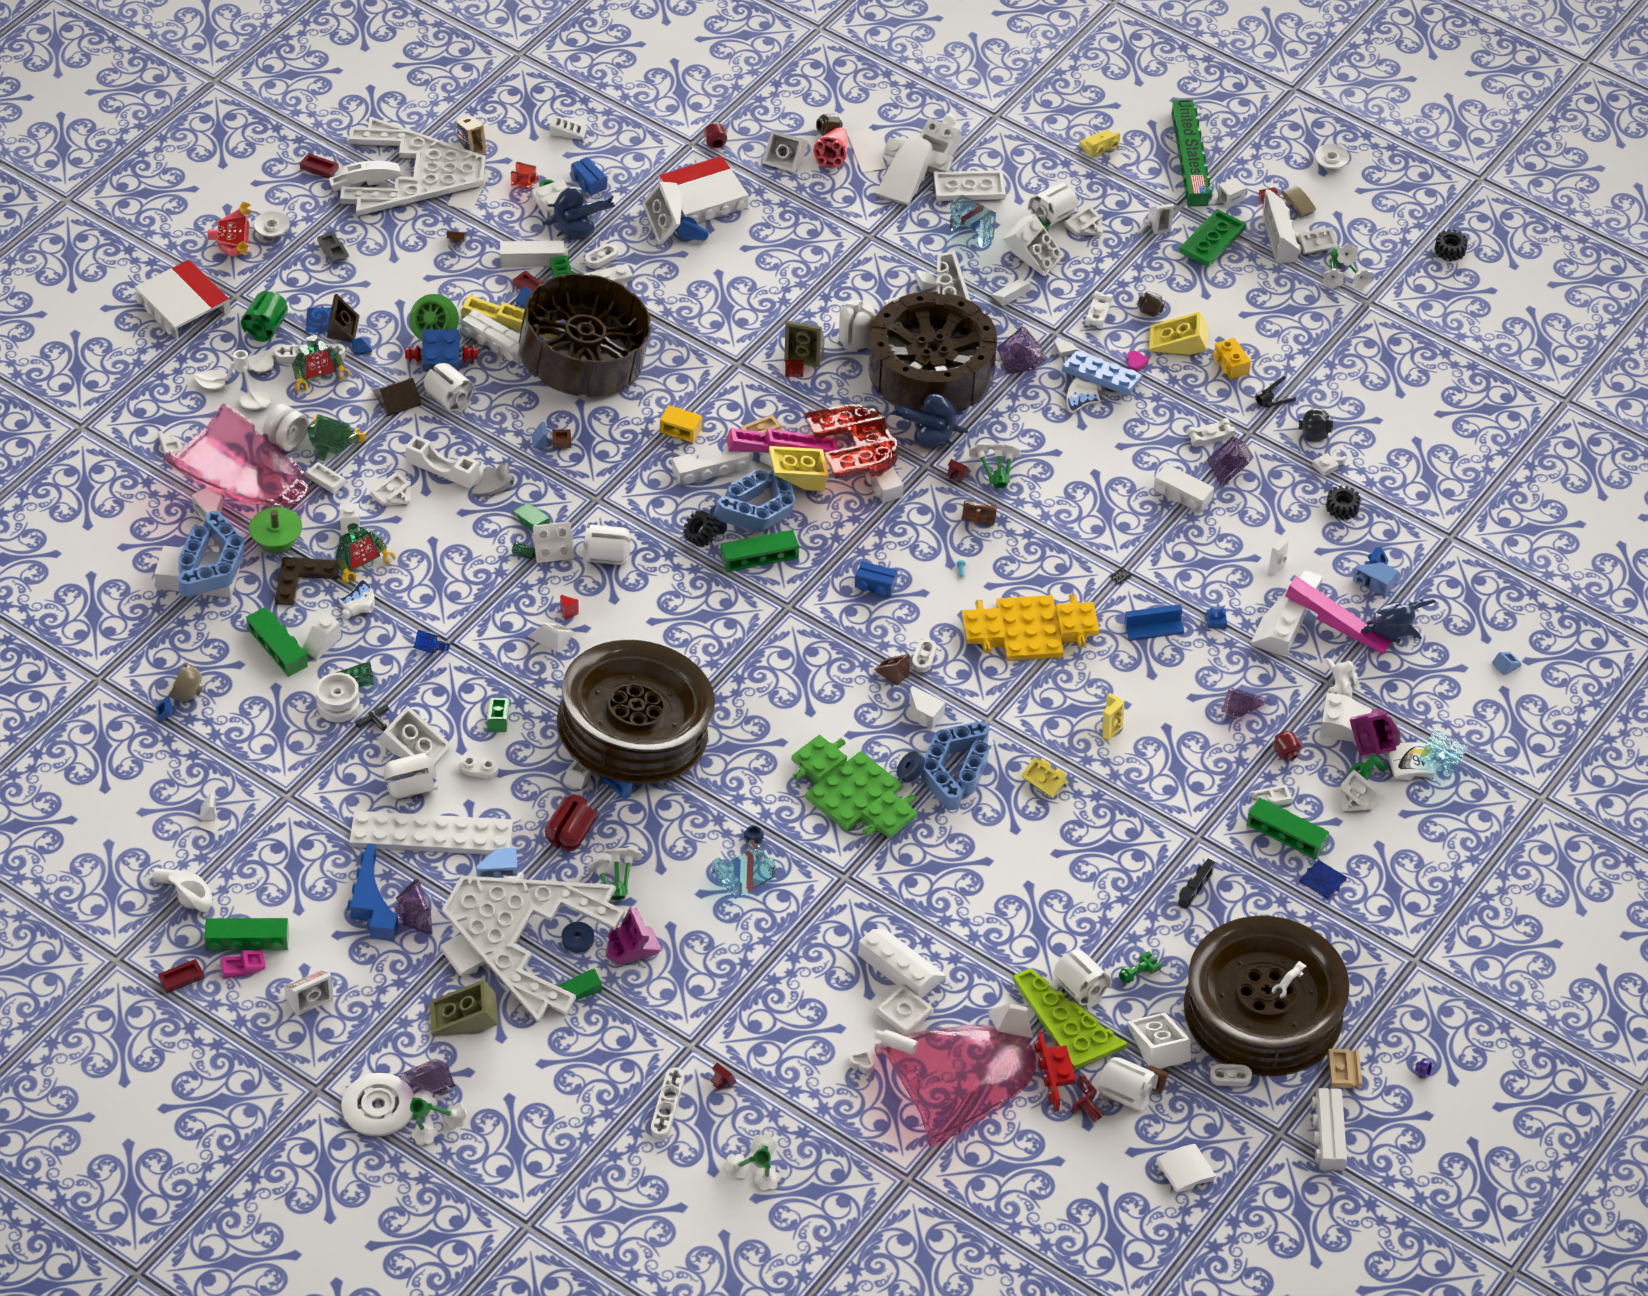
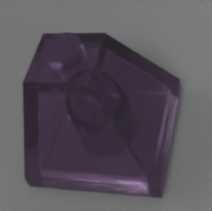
[997,326,1046,374]
[1207,436,1253,486]
[1221,688,1270,719]
[394,879,433,935]
[398,1058,455,1096]

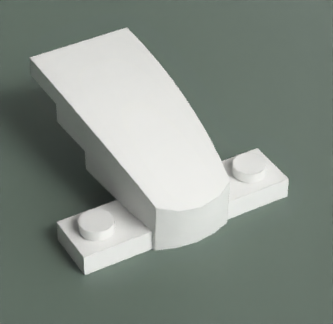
[876,137,954,206]

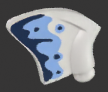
[1066,377,1102,413]
[339,580,375,619]

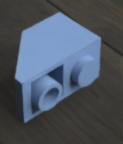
[1353,563,1399,597]

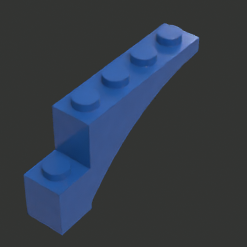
[347,843,399,942]

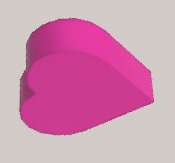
[1127,351,1149,372]

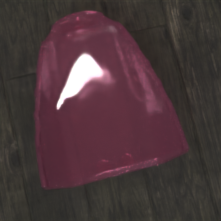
[164,402,308,506]
[875,1025,1036,1146]

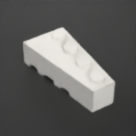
[936,251,971,301]

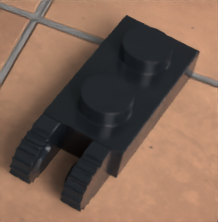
[1178,858,1215,909]

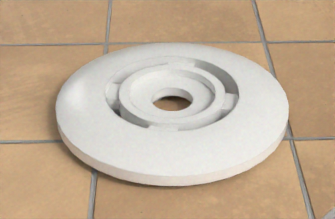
[341,1073,414,1136]

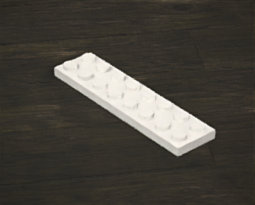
[350,811,513,855]

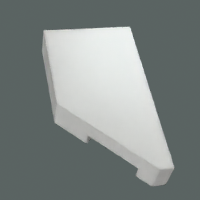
[1251,785,1293,806]

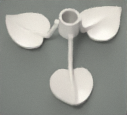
[193,349,274,410]

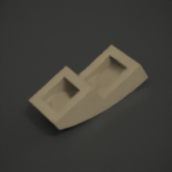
[1281,185,1316,218]

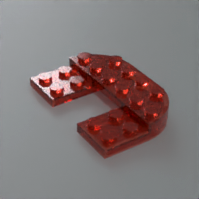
[804,404,898,479]

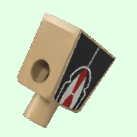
[456,116,487,154]

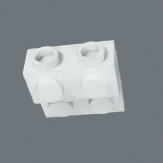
[531,179,568,220]

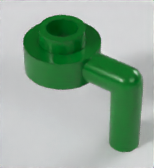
[1350,755,1386,780]

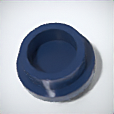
[744,825,764,844]

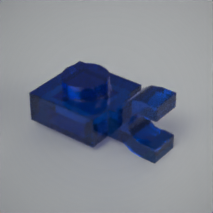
[413,629,451,653]

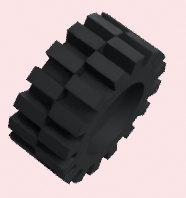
[1434,229,1468,261]
[1326,485,1361,520]
[683,510,719,547]

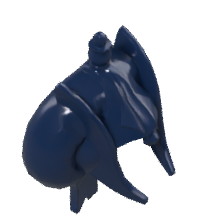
[542,186,615,240]
[891,393,968,449]
[1361,598,1436,643]

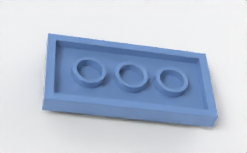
[1062,351,1142,395]

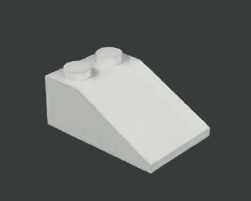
[642,182,682,245]
[1320,693,1372,742]
[377,706,451,764]
[1127,1013,1191,1070]

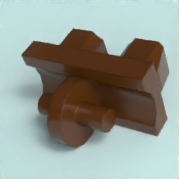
[961,500,997,526]

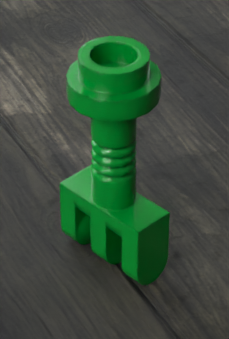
[1119,951,1163,983]

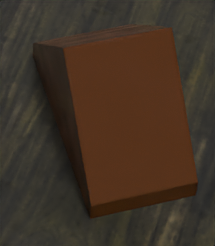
[874,654,910,686]

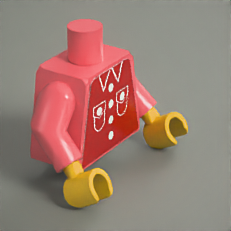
[207,202,252,257]

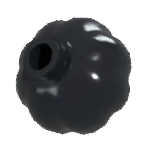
[1299,408,1333,442]

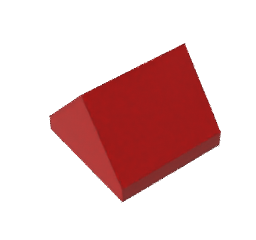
[560,595,579,620]

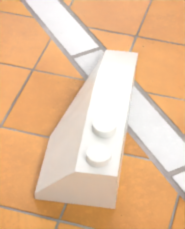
[1250,571,1323,657]

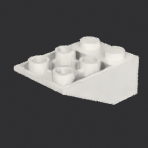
[1002,214,1064,276]

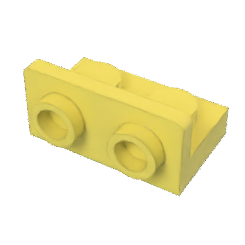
[1080,129,1120,158]
[1102,693,1125,741]
[1021,757,1069,798]

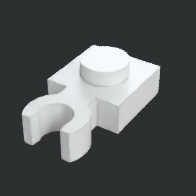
[1312,450,1347,476]

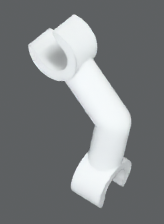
[1272,961,1307,999]

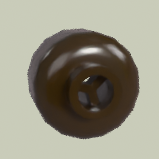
[816,113,843,136]
[1137,291,1165,317]

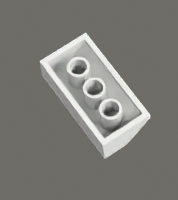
[1262,190,1301,264]
[858,929,946,999]

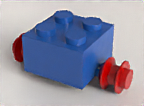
[405,330,478,371]

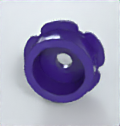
[1415,1058,1432,1078]

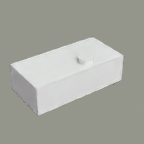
[154,546,240,598]

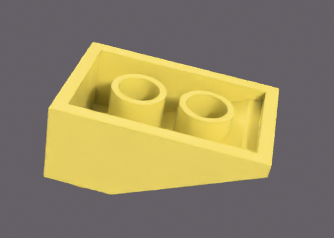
[1149,311,1208,355]
[769,446,829,491]

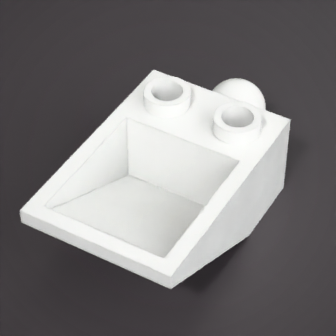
[919,114,962,174]

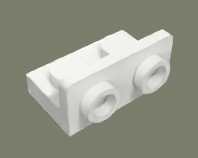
[1297,226,1338,255]

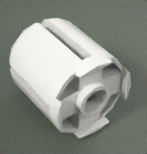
[1028,184,1078,227]
[839,300,876,352]
[424,363,476,413]
[583,524,631,565]
[384,751,438,799]
[1054,950,1112,1008]
[1098,1057,1158,1112]

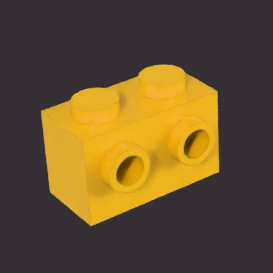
[1213,338,1251,380]
[660,405,702,443]

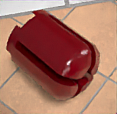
[544,794,599,852]

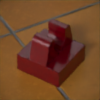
[947,459,971,483]
[711,1062,737,1090]

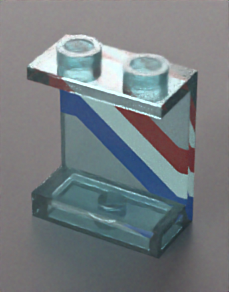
[950,195,996,247]
[712,839,776,899]

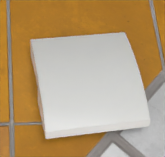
[440,935,487,976]
[1156,1144,1216,1192]

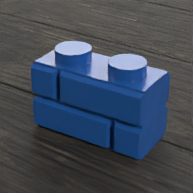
[570,157,607,196]
[855,561,898,597]

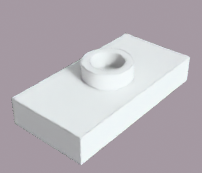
[305,462,346,494]
[1268,537,1289,576]

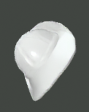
[168,871,212,912]

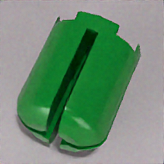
[240,290,288,342]

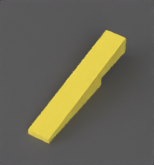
[461,295,561,339]

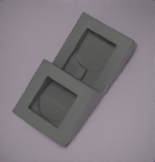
[317,231,349,263]

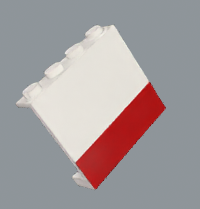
[659,156,748,224]
[135,259,231,340]

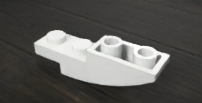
[329,161,401,192]

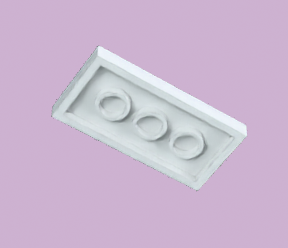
[933,170,1006,201]

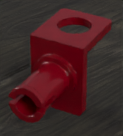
[1071,1074,1104,1123]

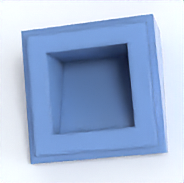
[532,422,547,448]
[1492,652,1522,675]

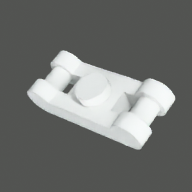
[1085,291,1113,329]
[1185,418,1236,447]

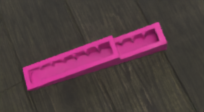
[726,428,838,455]
[1285,576,1392,654]

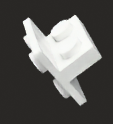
[532,522,574,563]

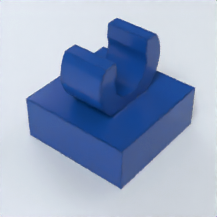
[1365,547,1389,565]
[1206,607,1227,628]

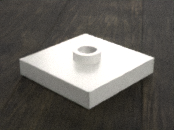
[876,985,934,1036]

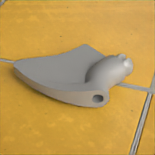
[472,462,515,496]

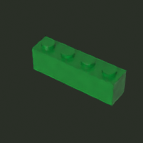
[720,530,799,572]
[246,607,308,677]
[1246,798,1329,860]
[204,918,289,951]

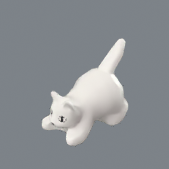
[1325,658,1358,698]

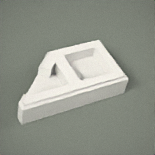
[157,431,184,460]

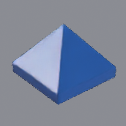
[351,338,372,355]
[155,696,174,723]

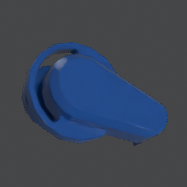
[673,215,709,242]

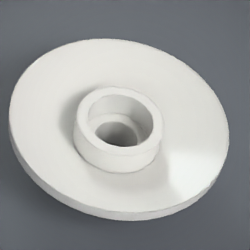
[1315,144,1349,169]
[254,211,290,237]

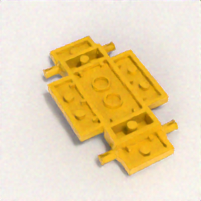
[962,593,1099,661]

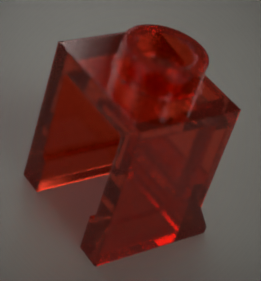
[511,162,539,188]

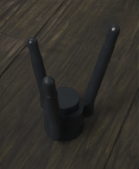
[1255,376,1296,408]

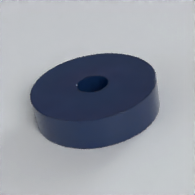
[896,751,925,782]
[562,922,594,953]

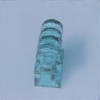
[1419,728,1468,777]

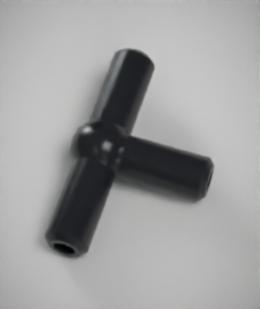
[355,704,389,731]

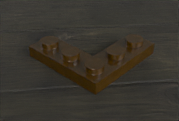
[275,557,340,606]

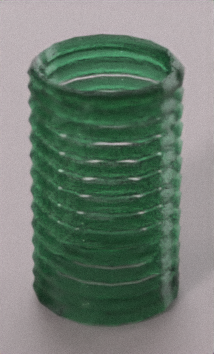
[511,541,535,559]

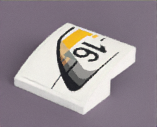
[1386,742,1435,781]

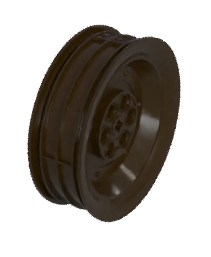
[556,640,715,784]
[1184,916,1350,1076]

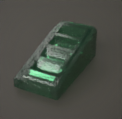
[335,662,374,687]

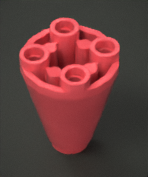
[813,128,848,168]

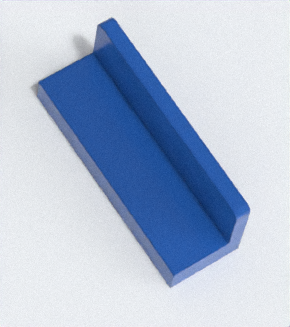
[1124,604,1184,641]

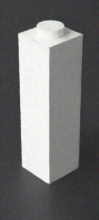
[500,241,568,267]

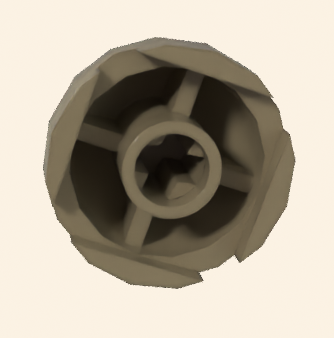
[168,662,204,702]

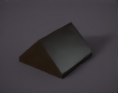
[327,294,360,342]
[373,378,422,416]

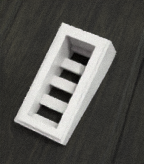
[550,115,587,140]

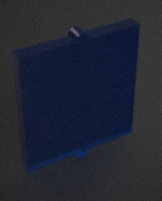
[306,306,331,333]
[1299,859,1347,900]

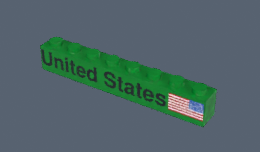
[1171,100,1212,207]

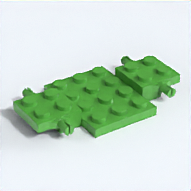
[791,734,918,839]

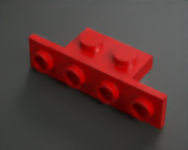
[1034,1031,1076,1112]

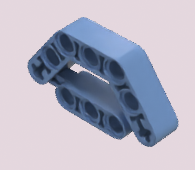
[713,470,795,532]
[178,511,244,597]
[921,721,989,810]

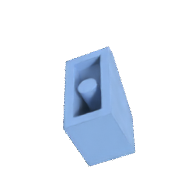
[477,848,517,878]

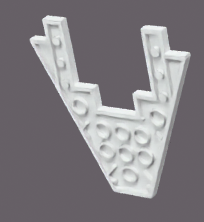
[340,117,486,216]
[442,876,625,1022]

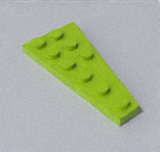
[1012,968,1128,1071]

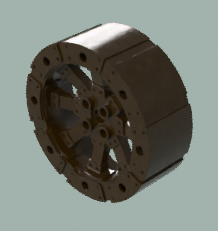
[518,273,651,397]
[868,291,997,413]

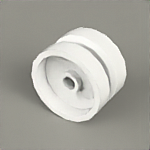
[263,404,309,451]
[316,672,360,723]

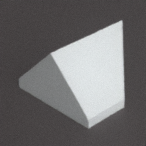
[527,623,575,652]
[988,1004,1033,1038]

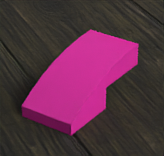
[220,950,266,978]

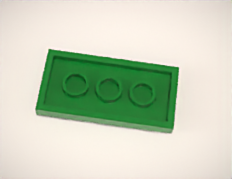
[1179,209,1247,267]

